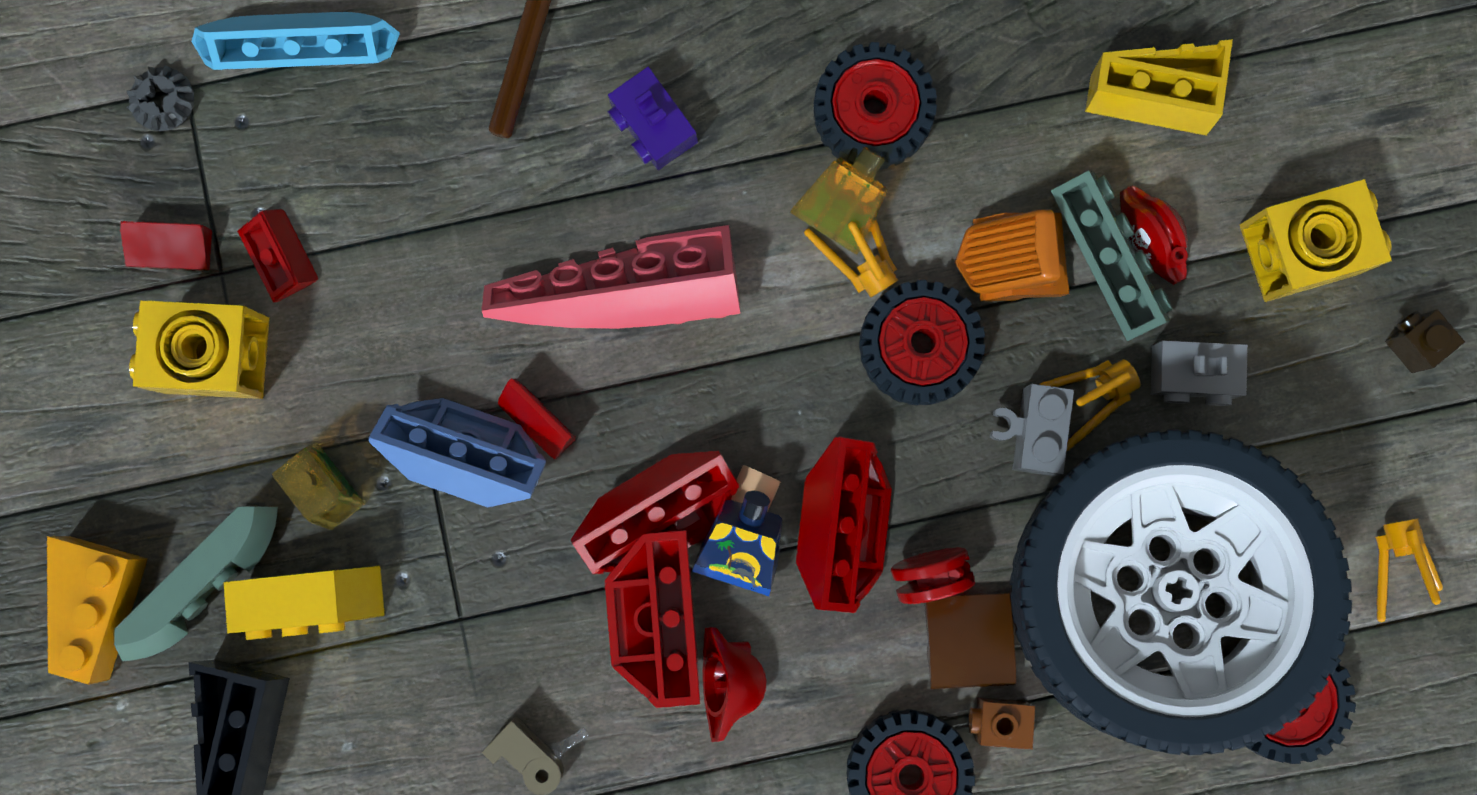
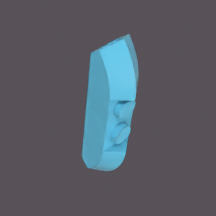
[191,12,400,70]

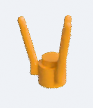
[804,204,899,298]
[1039,359,1141,452]
[1376,519,1443,622]

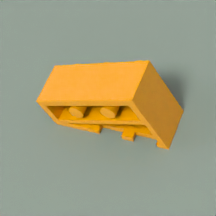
[47,536,148,685]

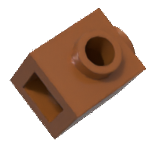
[969,697,1035,750]

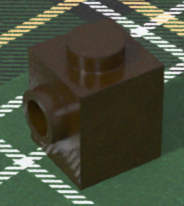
[1385,309,1465,373]

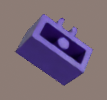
[607,67,698,170]

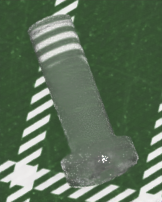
[551,727,589,759]

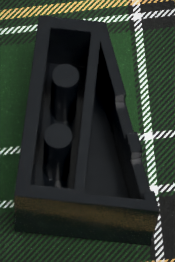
[188,660,290,795]

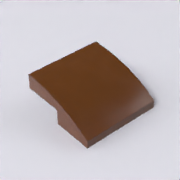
[924,593,1016,689]

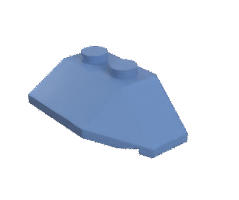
[369,398,546,507]

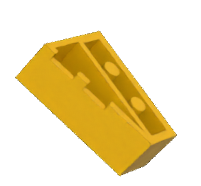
[1085,39,1233,136]
[223,566,385,640]

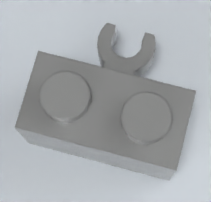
[1151,341,1248,406]
[990,384,1074,476]

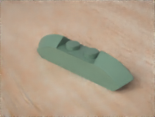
[114,507,278,661]

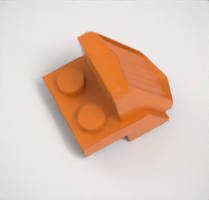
[955,210,1069,301]

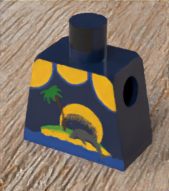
[692,491,783,596]

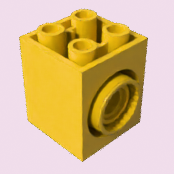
[1239,179,1392,302]
[129,300,269,399]

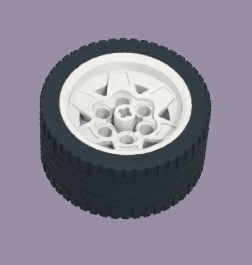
[1010,429,1352,755]

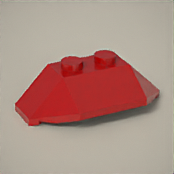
[796,437,892,613]
[570,451,739,574]
[605,530,700,708]

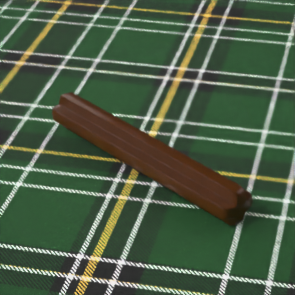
[489,0,551,138]

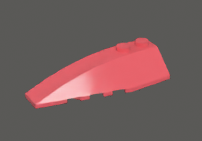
[482,225,741,329]

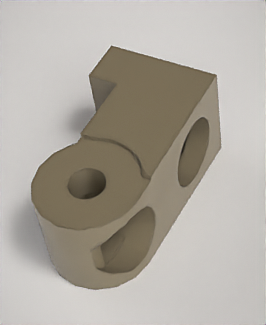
[482,716,564,795]

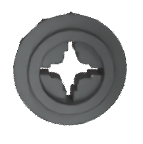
[127,65,194,131]

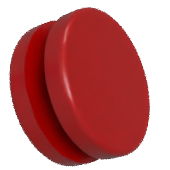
[891,547,975,604]

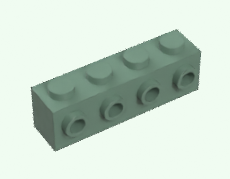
[1051,170,1173,341]

